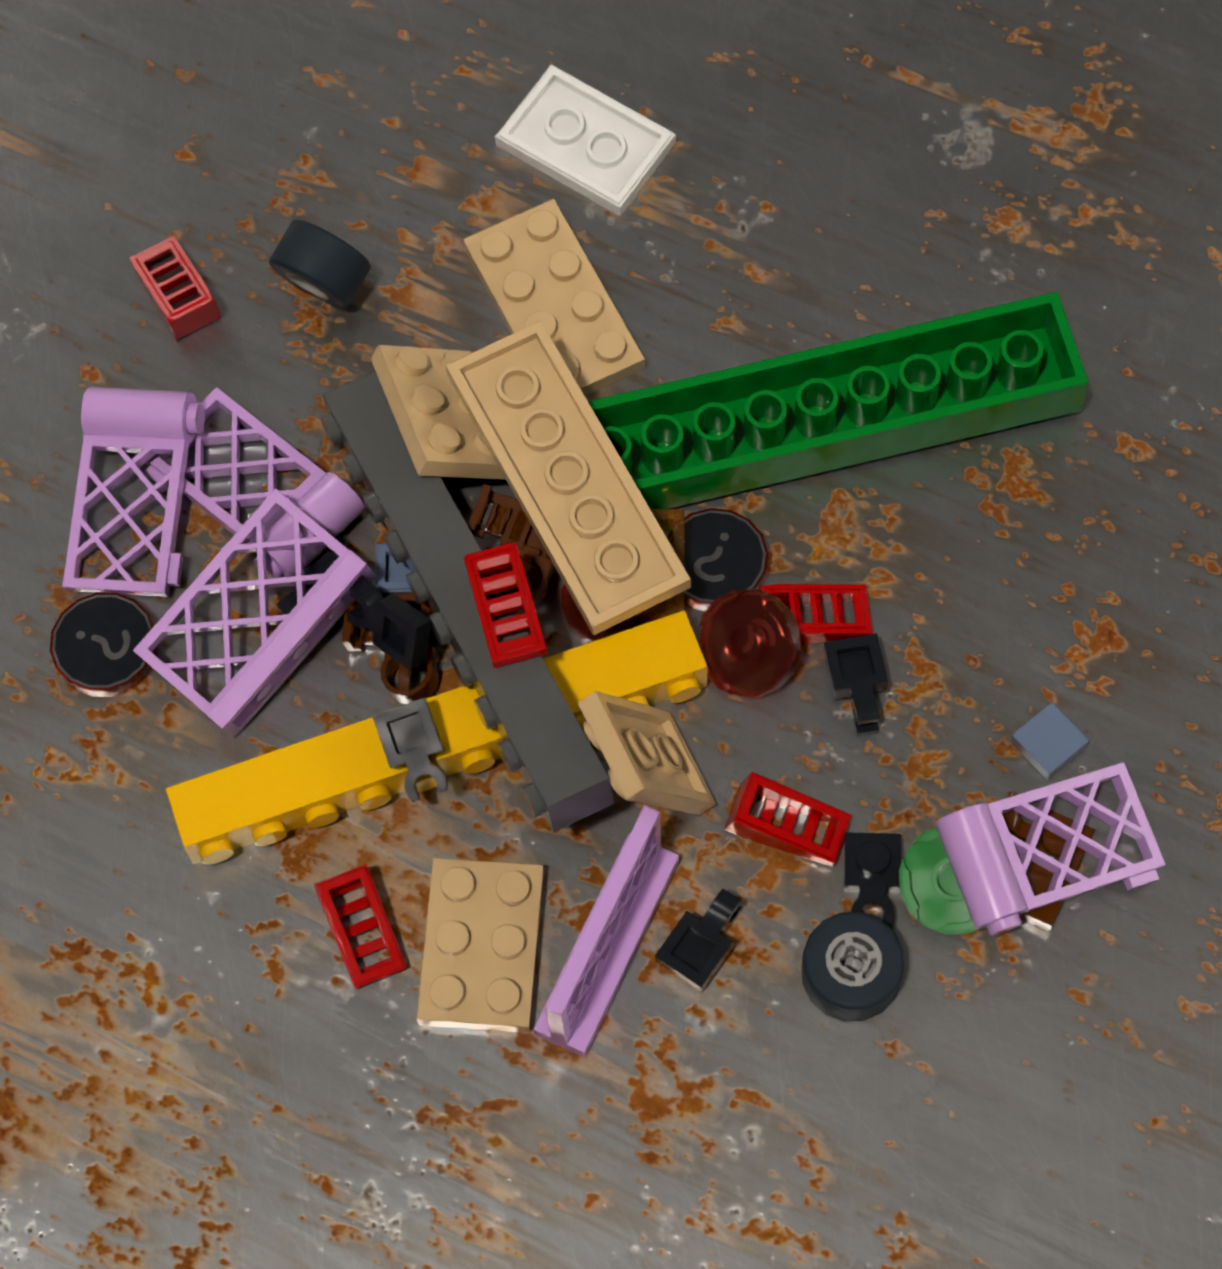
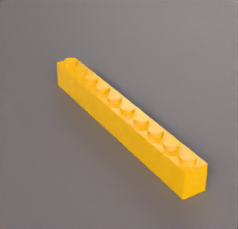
[165,610,707,864]

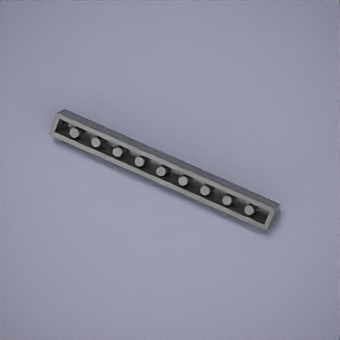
[321,371,614,833]

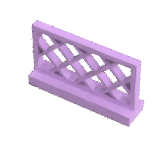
[133,488,377,738]
[533,805,679,1058]

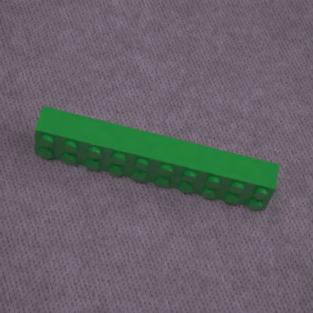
[588,291,1089,513]

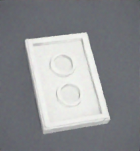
[495,65,676,217]

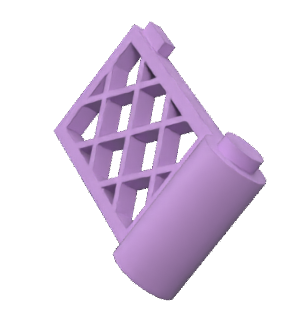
[62,387,205,597]
[144,387,365,579]
[934,762,1166,936]

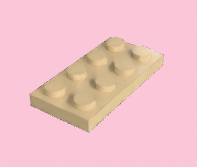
[463,199,645,396]

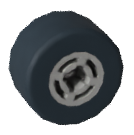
[269,219,371,309]
[801,912,904,1022]

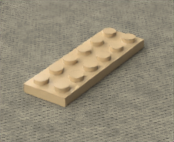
[446,320,691,636]

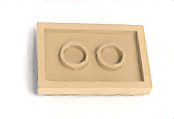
[371,345,506,480]
[578,691,716,815]
[417,858,545,1033]

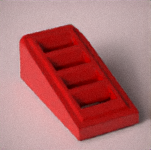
[129,236,221,340]
[464,543,548,668]
[760,584,873,645]
[724,772,852,867]
[314,864,407,989]

